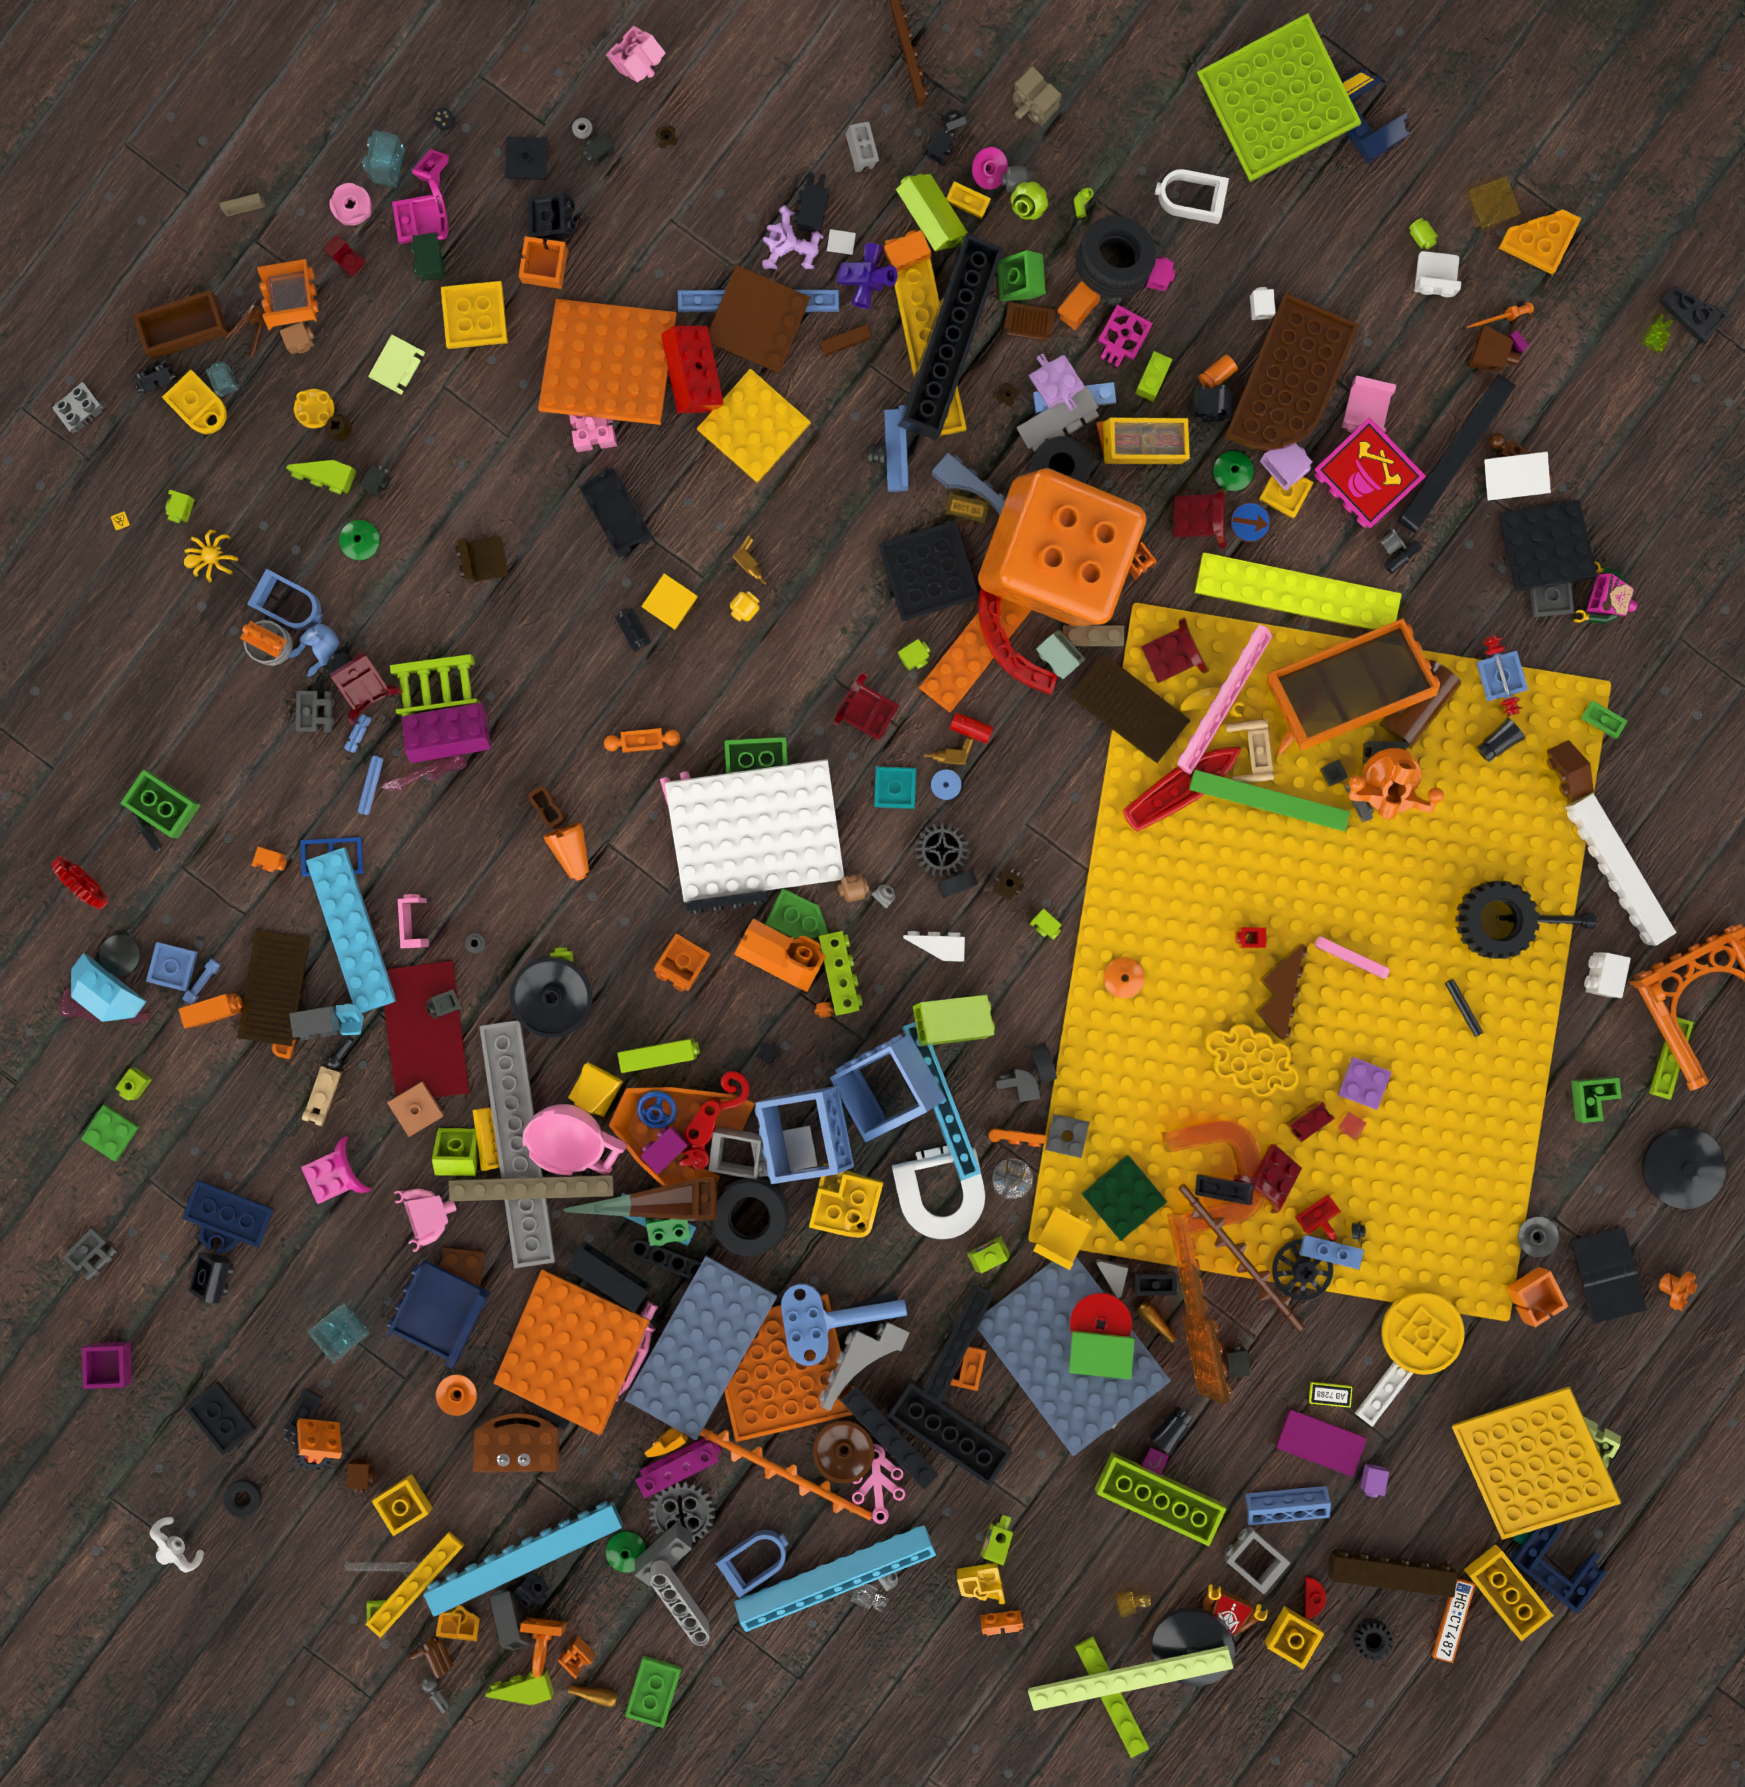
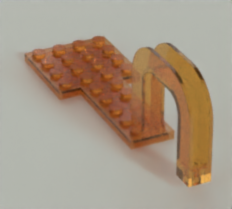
[1161,1121,1265,1404]

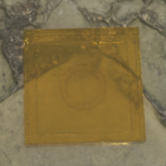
[1467,176,1521,230]

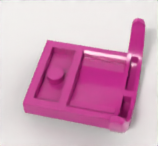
[392,179,448,244]
[301,1136,371,1204]

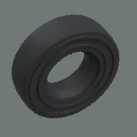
[224,1479,262,1518]

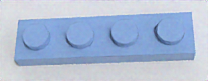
[1033,382,1116,414]

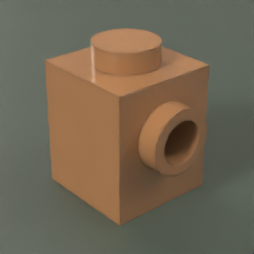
[280,322,315,354]

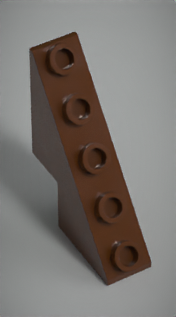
[1255,944,1307,1041]

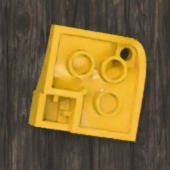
[809,1163,883,1238]

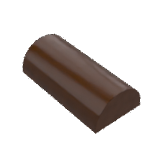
[1379,660,1462,749]

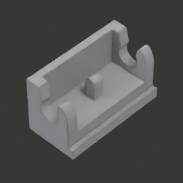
[846,122,879,172]

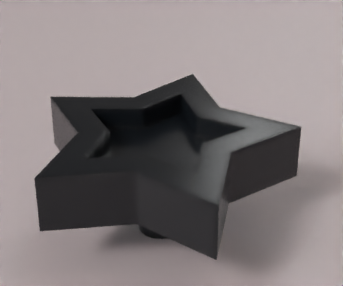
[756,1042,780,1065]

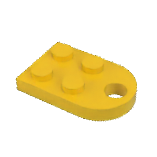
[162,370,227,434]

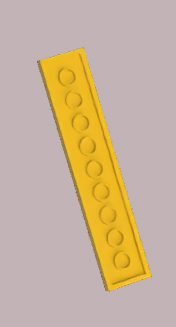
[885,233,967,439]

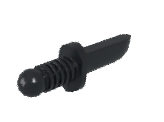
[131,812,161,854]

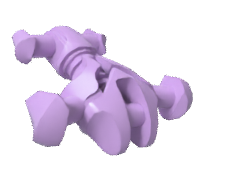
[762,205,823,270]

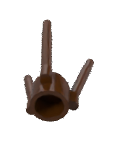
[225,304,265,358]

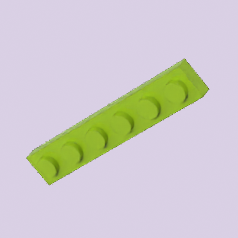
[1075,1636,1149,1758]

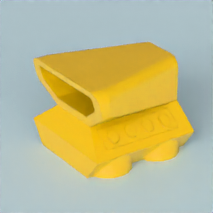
[568,1062,623,1117]

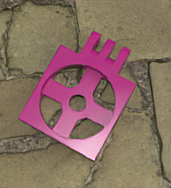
[1098,305,1153,367]

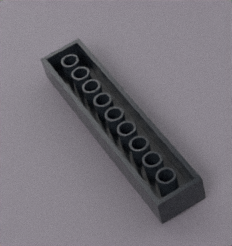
[898,233,1004,441]

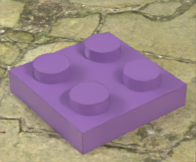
[1337,1057,1391,1110]

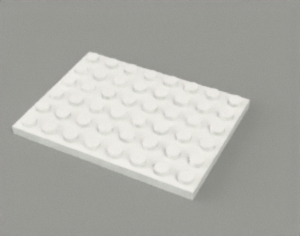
[665,759,844,902]

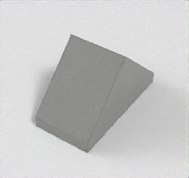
[1095,1259,1128,1298]

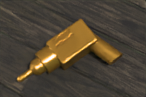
[733,535,766,585]
[924,739,974,765]

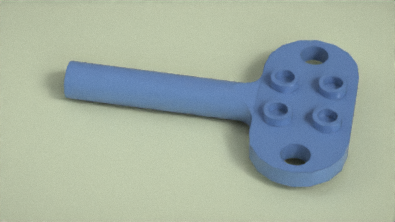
[781,1283,907,1366]

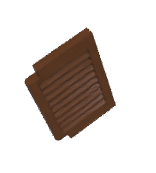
[1004,302,1056,341]

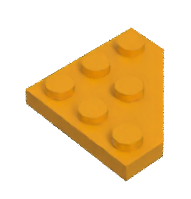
[1499,210,1581,275]

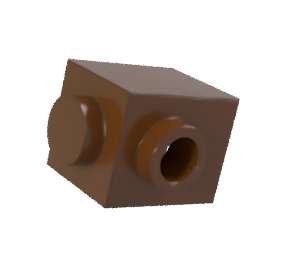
[347,1459,375,1492]

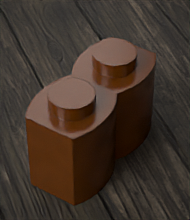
[529,786,566,829]

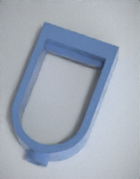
[247,569,323,630]
[716,1530,789,1598]

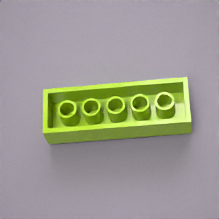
[1095,1452,1226,1546]

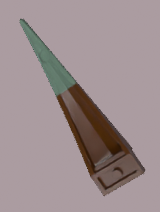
[563,1177,717,1221]

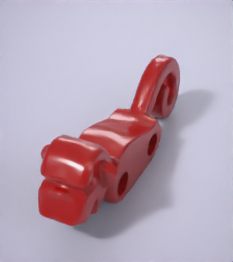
[679,1071,750,1170]

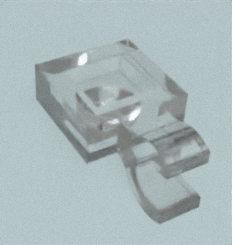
[850,1584,889,1612]

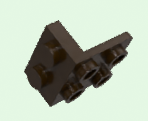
[456,537,508,583]

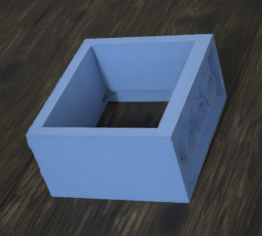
[755,1086,854,1184]

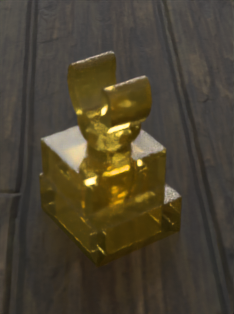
[1115,1591,1151,1618]

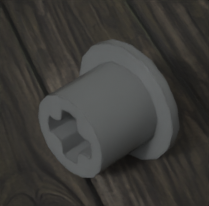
[1379,527,1407,555]

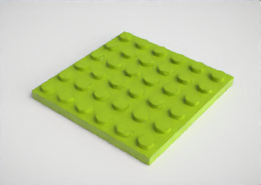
[1197,13,1361,182]

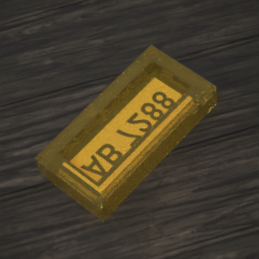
[945,493,989,523]

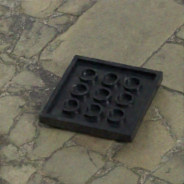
[1498,500,1597,592]
[878,520,979,622]

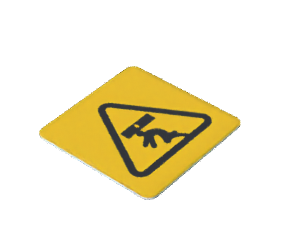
[111,512,130,530]

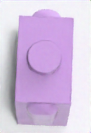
[1260,444,1312,491]

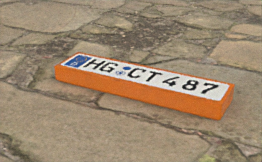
[1432,1578,1476,1663]

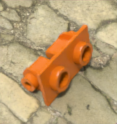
[240,621,287,658]
[980,1610,1023,1636]

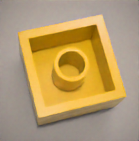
[372,1474,433,1536]
[1264,1606,1324,1670]

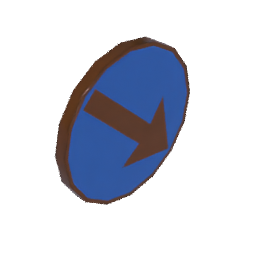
[1230,502,1270,543]

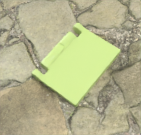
[368,335,425,395]

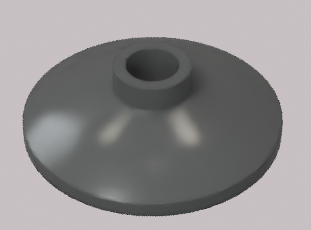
[1518,1216,1559,1258]

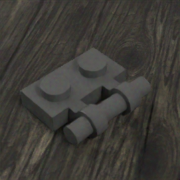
[296,691,334,733]
[62,1227,118,1281]

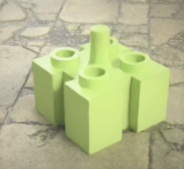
[1583,1416,1621,1468]

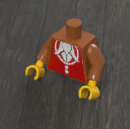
[1203,1584,1268,1636]

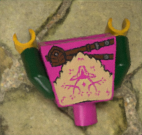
[1573,561,1637,624]

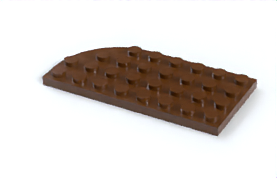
[1224,293,1360,451]

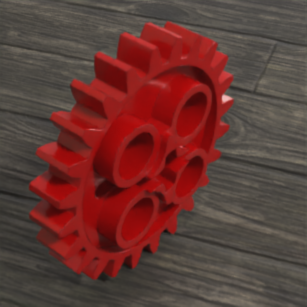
[51,856,109,910]

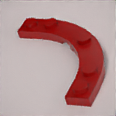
[979,587,1058,695]

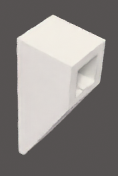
[903,931,965,961]

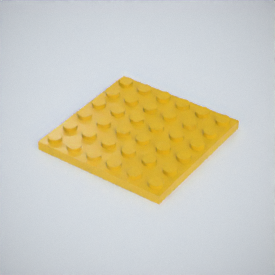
[1452,1386,1621,1540]

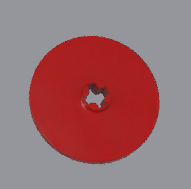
[1070,1293,1132,1337]

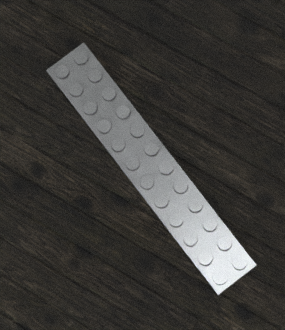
[479,1020,556,1268]

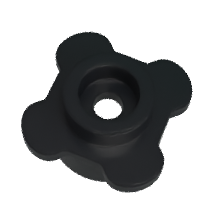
[1352,1220,1366,1242]

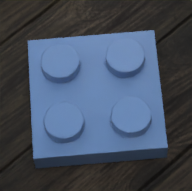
[146,942,198,991]

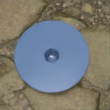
[931,769,961,800]

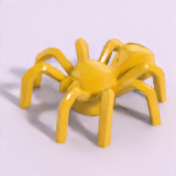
[184,529,239,582]

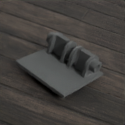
[52,382,104,434]

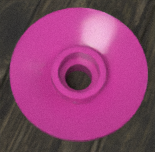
[972,147,1008,189]

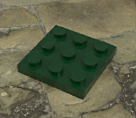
[1081,1154,1167,1241]

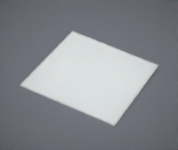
[827,229,856,255]

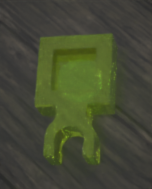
[1642,314,1673,353]

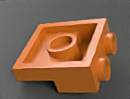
[654,934,711,991]

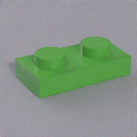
[1580,700,1627,739]

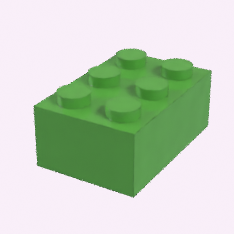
[725,737,788,773]
[120,770,201,839]

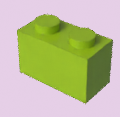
[1135,351,1172,402]

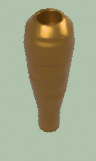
[1137,1301,1176,1343]
[568,1685,618,1707]

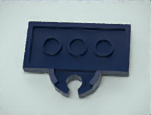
[182,1180,274,1254]

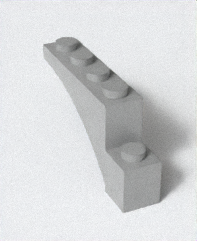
[819,1320,909,1411]

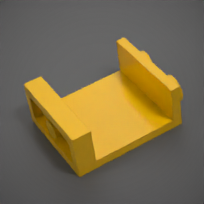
[1033,1205,1092,1270]

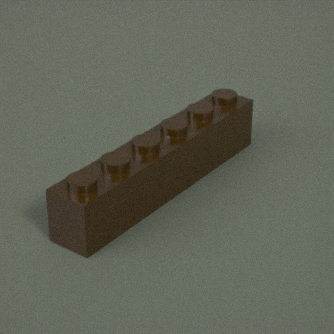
[1328,1550,1458,1598]

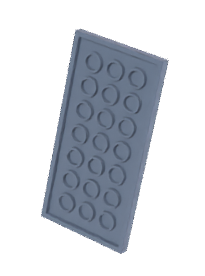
[625,1255,777,1440]

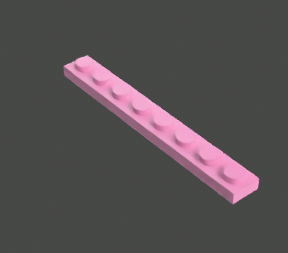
[1177,624,1273,775]

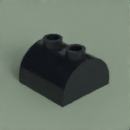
[189,1252,234,1303]

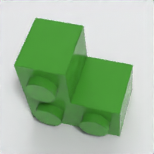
[1571,1077,1621,1123]

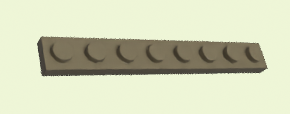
[449,1175,614,1201]

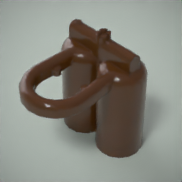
[408,1635,454,1678]

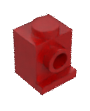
[1235,927,1266,948]

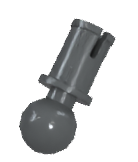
[421,1676,453,1714]

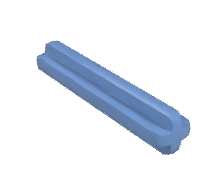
[358,756,383,815]

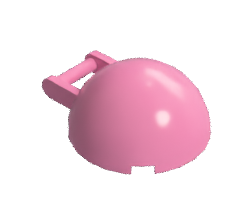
[523,1104,626,1176]

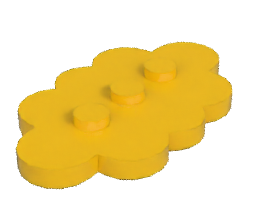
[1205,1024,1300,1097]

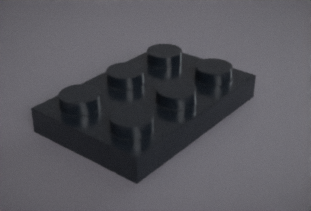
[184,1381,256,1456]

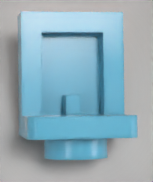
[335,1004,364,1035]

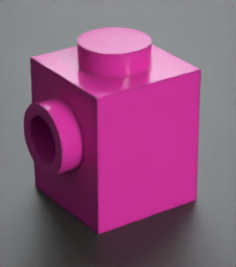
[1146,257,1176,292]

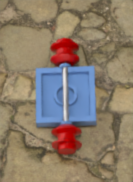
[1476,635,1528,717]

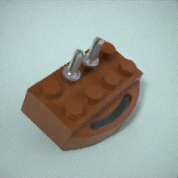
[473,1413,560,1473]

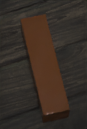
[820,324,872,357]

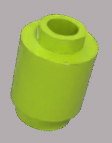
[1409,218,1438,250]

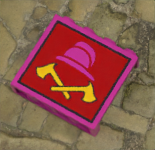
[1314,417,1426,528]

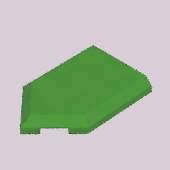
[765,888,828,939]

